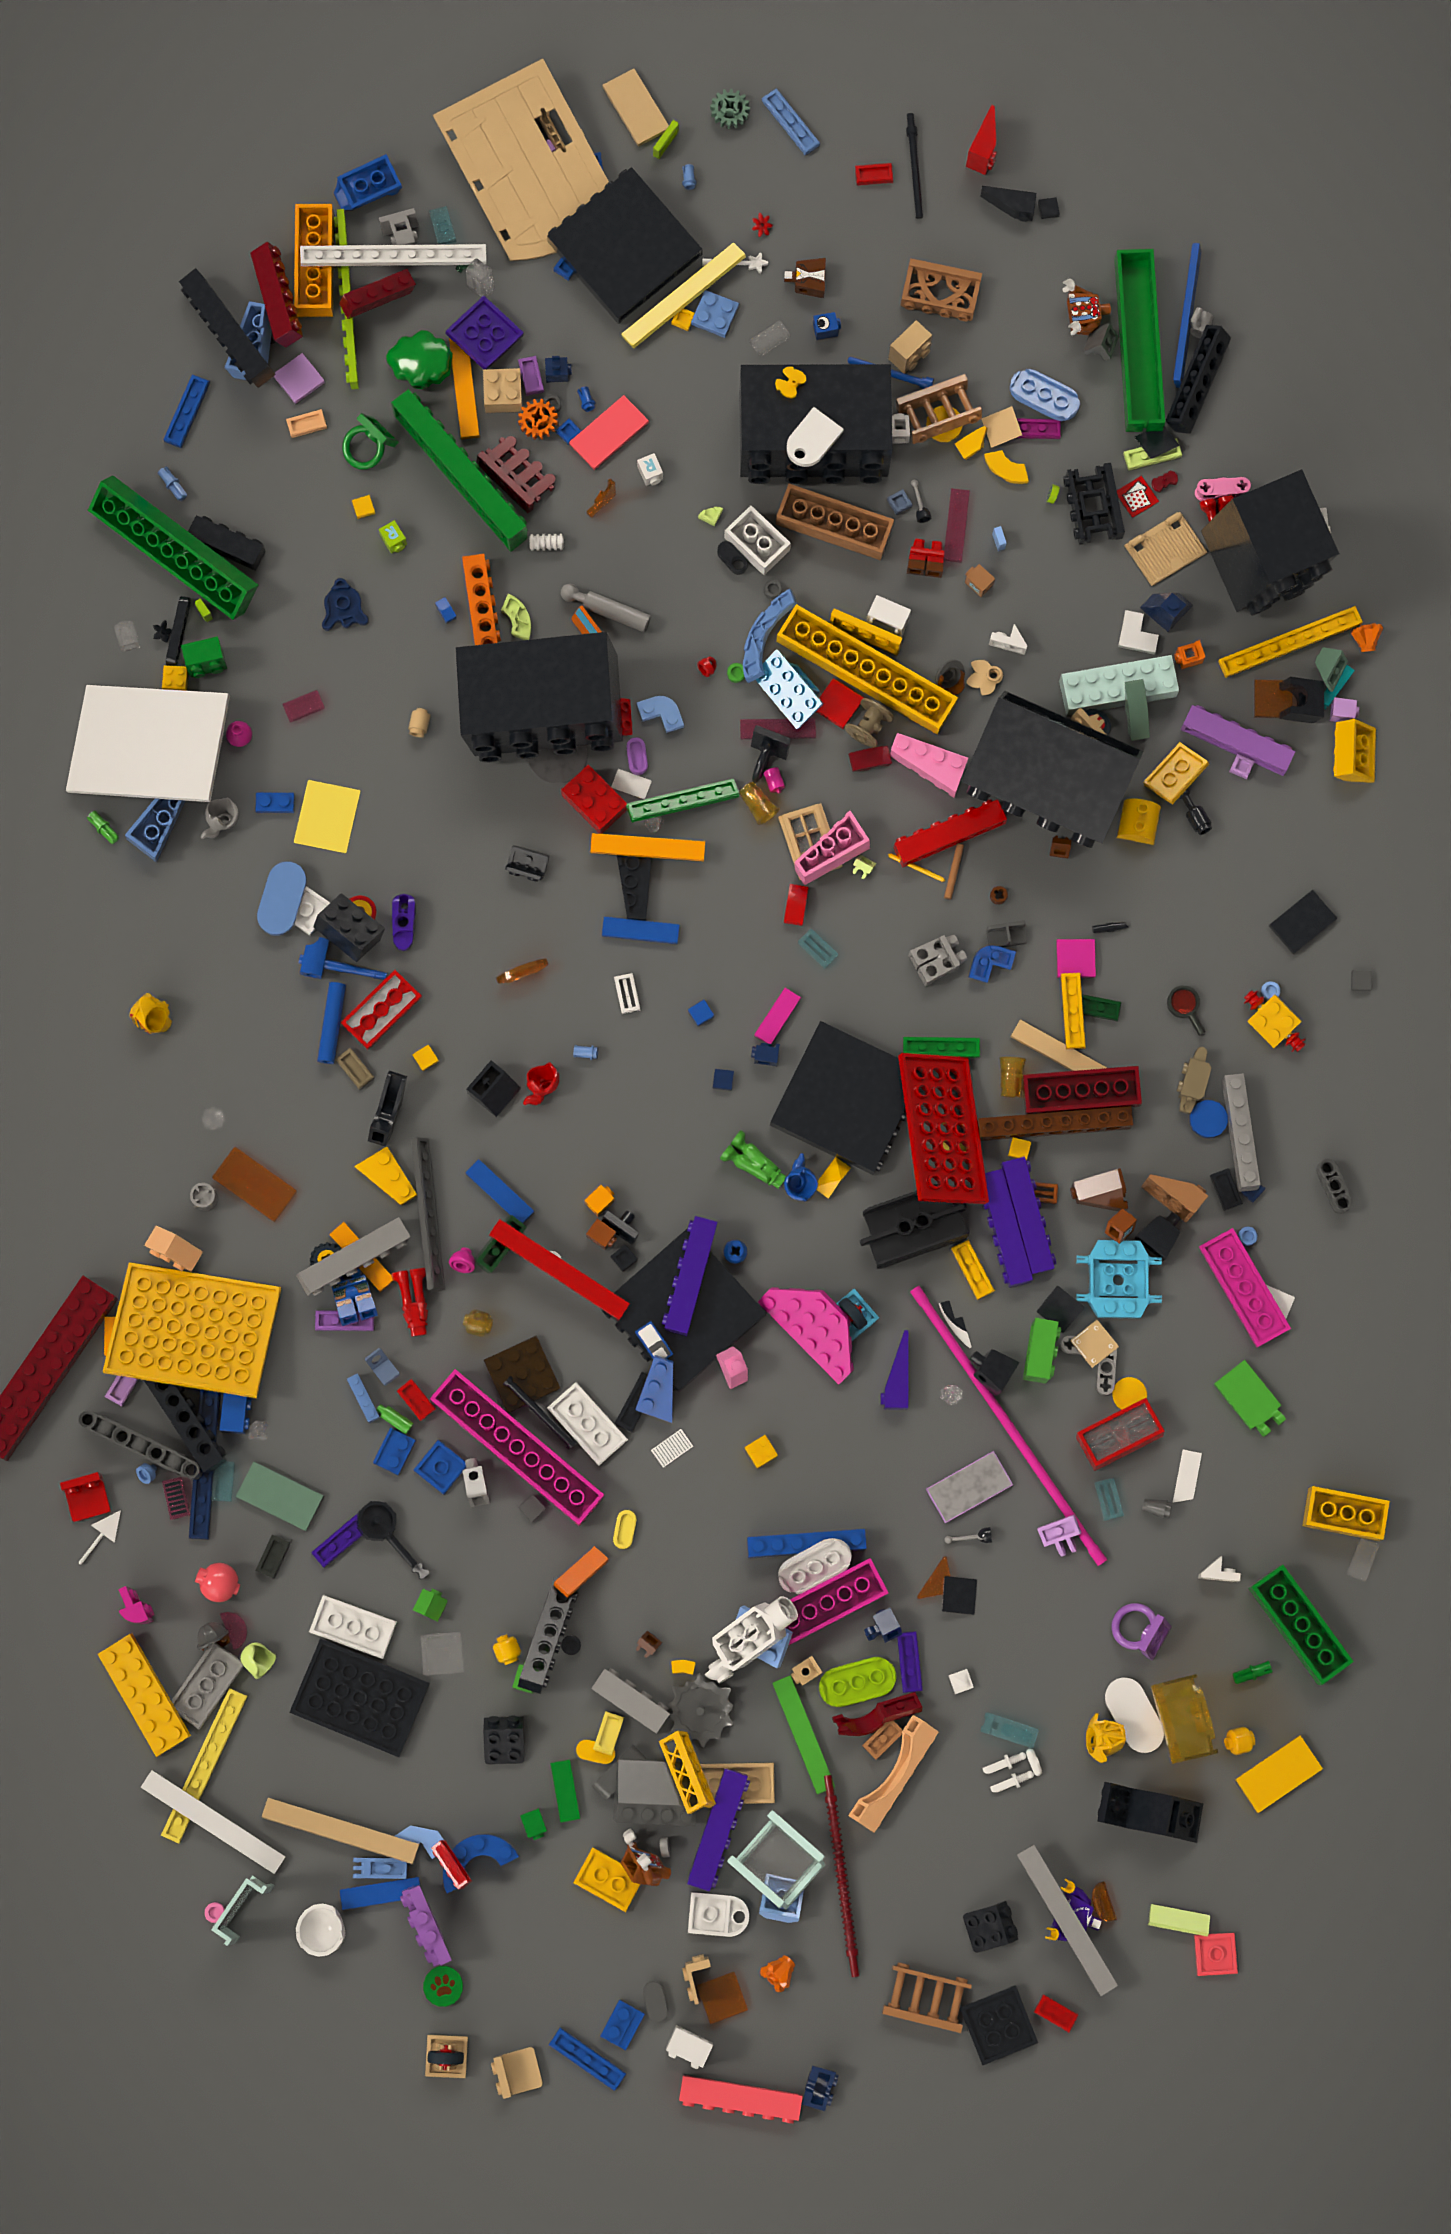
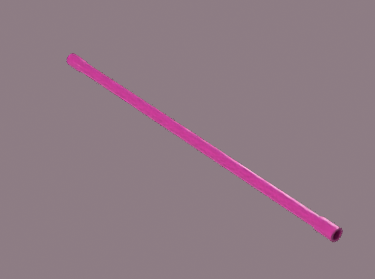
[910,1286,1107,1566]

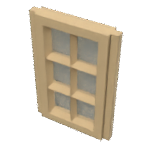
[778,803,843,880]

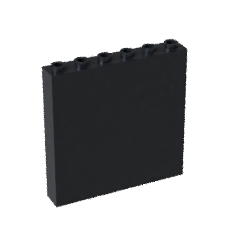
[547,167,703,324]
[770,1021,922,1175]
[601,1228,766,1392]

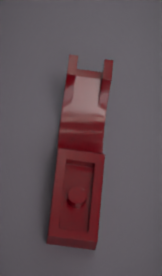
[832,1692,922,1736]

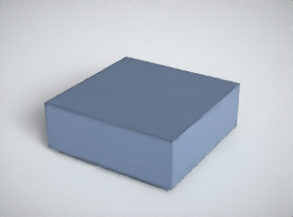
[887,489,912,515]

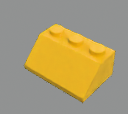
[1333,719,1376,783]

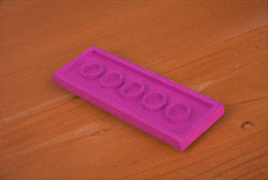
[1199,1228,1291,1348]

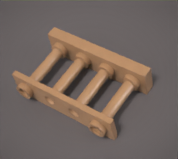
[896,374,982,444]
[882,1962,972,2033]

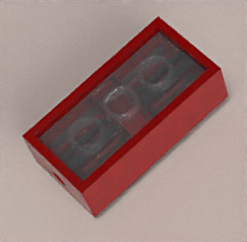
[1076,1398,1165,1471]

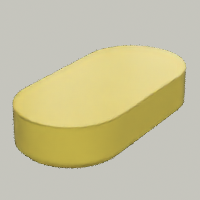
[613,1510,637,1549]

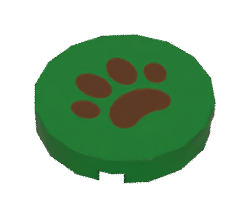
[423,1966,463,2007]

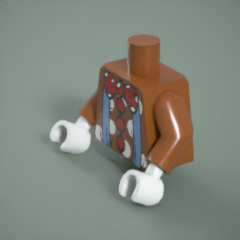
[1063,279,1111,336]
[621,1828,671,1886]

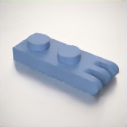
[353,1858,407,1879]

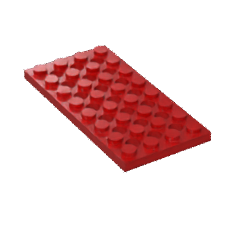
[898,1053,989,1204]

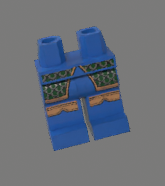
[332,1268,378,1326]

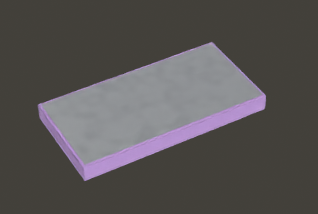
[926,1451,1013,1523]

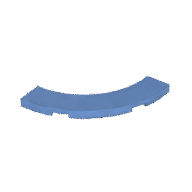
[743,589,797,683]

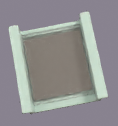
[727,1810,826,1910]
[211,1875,275,1946]

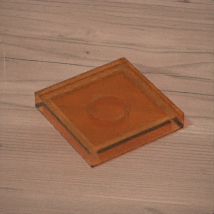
[1254,680,1292,718]
[697,1971,748,2024]

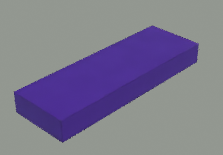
[311,1514,363,1568]
[897,1631,923,1693]

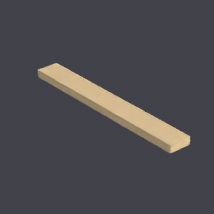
[261,1798,419,1864]

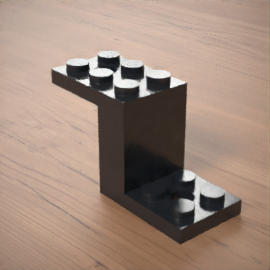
[1097,1782,1204,1843]

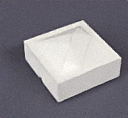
[948,1669,974,1694]

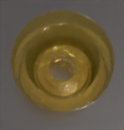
[739,782,779,825]
[999,1057,1026,1098]

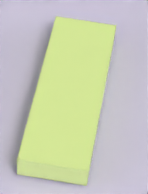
[1123,438,1182,471]
[1148,1904,1210,1936]

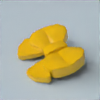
[775,367,806,399]

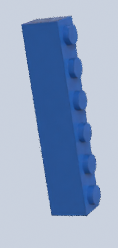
[747,1529,866,1558]

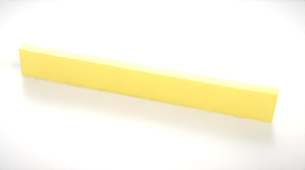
[621,242,746,349]
[161,1688,248,1844]

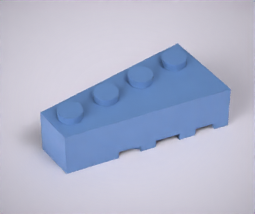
[224,301,272,384]
[125,799,185,863]

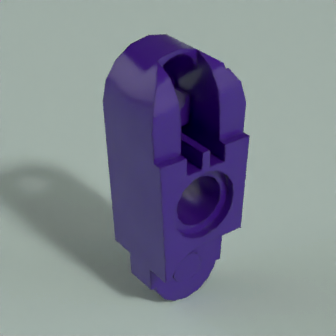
[392,894,416,951]

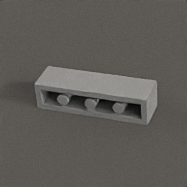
[591,1668,670,1734]

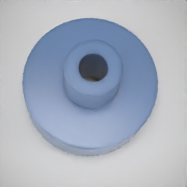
[136,1463,157,1484]

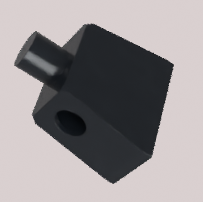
[1135,1212,1181,1261]
[969,1349,1020,1397]

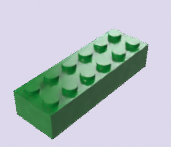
[1248,1564,1354,1685]

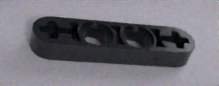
[166,596,191,666]

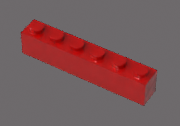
[893,799,1007,868]

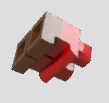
[906,538,944,578]

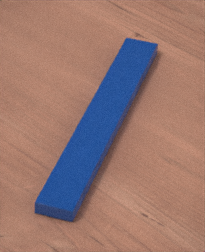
[1173,243,1202,388]

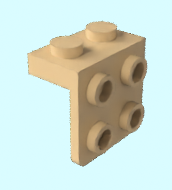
[682,1954,711,2005]
[491,2047,543,2099]

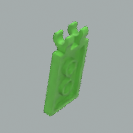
[1214,1360,1286,1437]

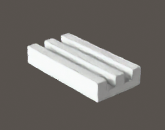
[614,973,641,1015]

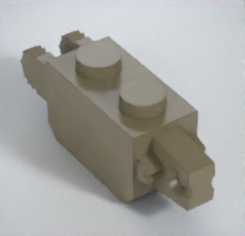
[1177,1047,1212,1114]

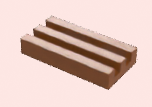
[1034,1182,1058,1204]

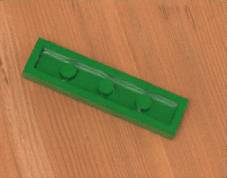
[903,1037,980,1058]

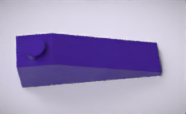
[880,1330,908,1410]

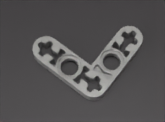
[1060,1335,1117,1396]

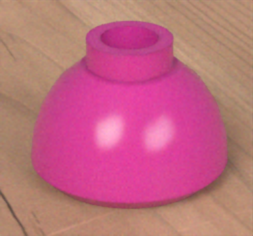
[226,721,252,747]
[449,1247,475,1273]

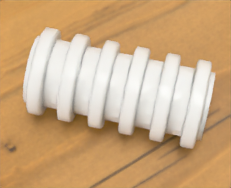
[529,533,564,551]

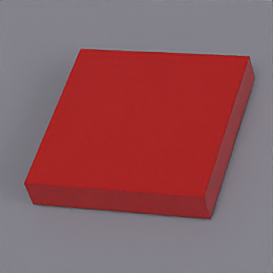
[816,678,864,729]

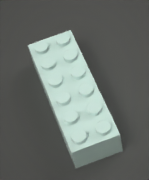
[1059,655,1179,716]

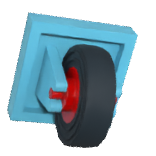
[836,1289,879,1341]

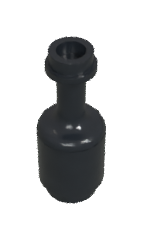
[1179,789,1212,835]

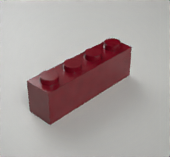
[339,269,416,319]

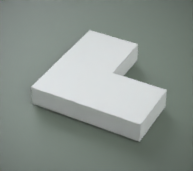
[1118,610,1159,654]

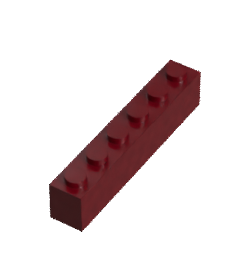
[250,241,303,348]

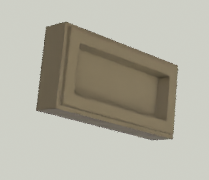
[335,1048,374,1090]

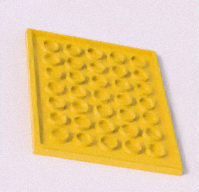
[103,1262,281,1398]

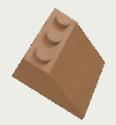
[1141,1174,1208,1222]

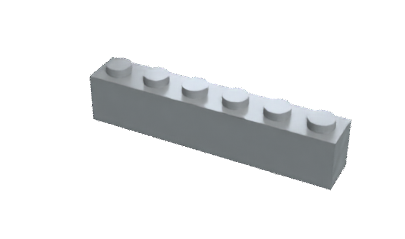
[1222,1073,1260,1192]
[296,1217,410,1296]

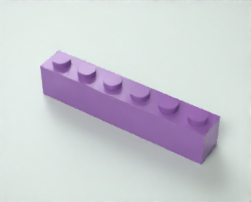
[1181,705,1295,776]

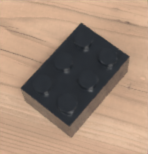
[313,893,385,962]

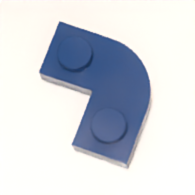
[968,945,1016,983]

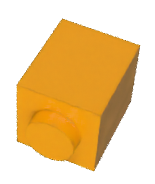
[584,1185,615,1217]

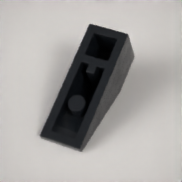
[980,186,1037,222]

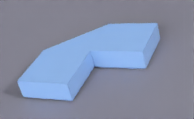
[394,1825,444,1859]

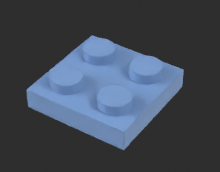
[691,290,739,338]

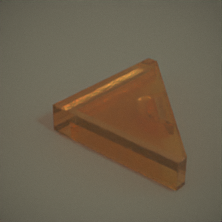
[587,478,616,518]
[917,1557,950,1599]

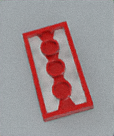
[340,970,422,1050]

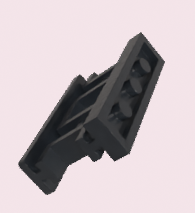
[1063,462,1125,545]

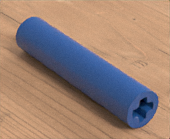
[317,982,346,1064]

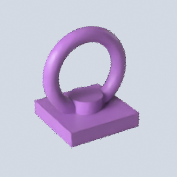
[1112,1603,1172,1660]

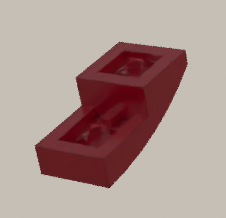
[848,746,892,772]

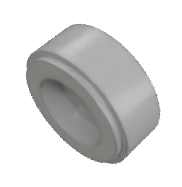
[660,1837,671,1858]

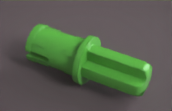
[87,811,119,844]

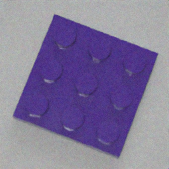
[445,296,524,370]

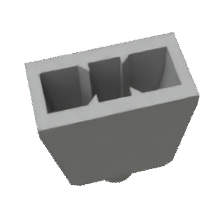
[462,1458,490,1508]

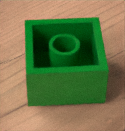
[181,636,227,678]

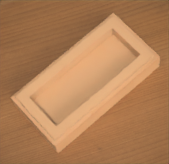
[286,409,327,438]

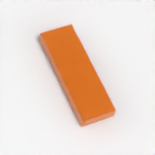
[554,1546,609,1598]

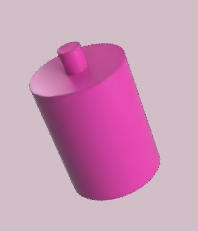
[763,767,785,794]

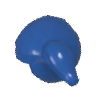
[784,1153,818,1202]

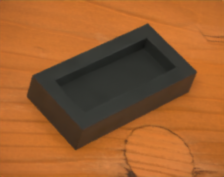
[255,1535,290,1579]

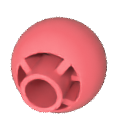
[195,1563,240,1602]

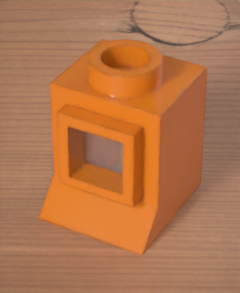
[1174,640,1206,670]

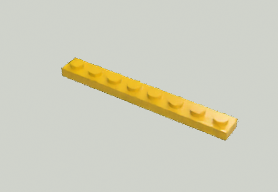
[1218,606,1363,678]

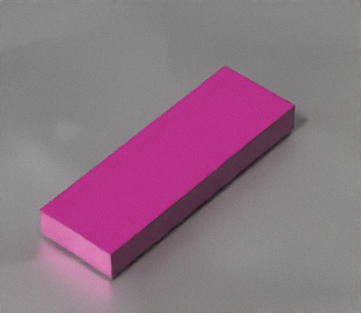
[754,988,801,1044]

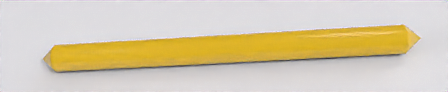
[888,853,945,882]

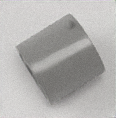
[190,1183,218,1211]

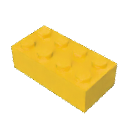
[1302,1486,1390,1541]

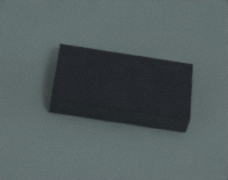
[1210,1168,1243,1211]

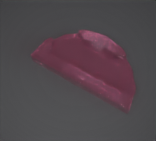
[220,1612,247,1650]

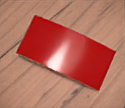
[784,884,808,926]

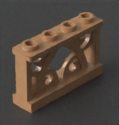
[900,258,982,322]

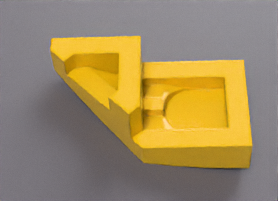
[955,426,987,460]

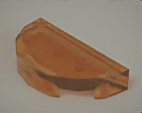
[1092,1881,1117,1922]

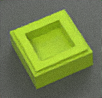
[195,598,213,622]

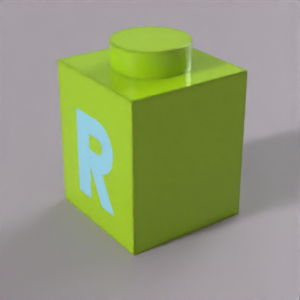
[378,520,407,554]

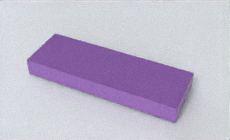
[315,1311,374,1331]

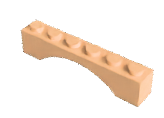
[848,1715,939,1833]

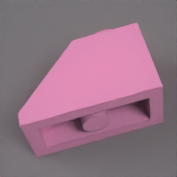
[716,1347,748,1389]

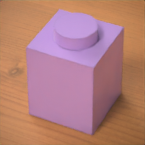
[1330,698,1359,722]

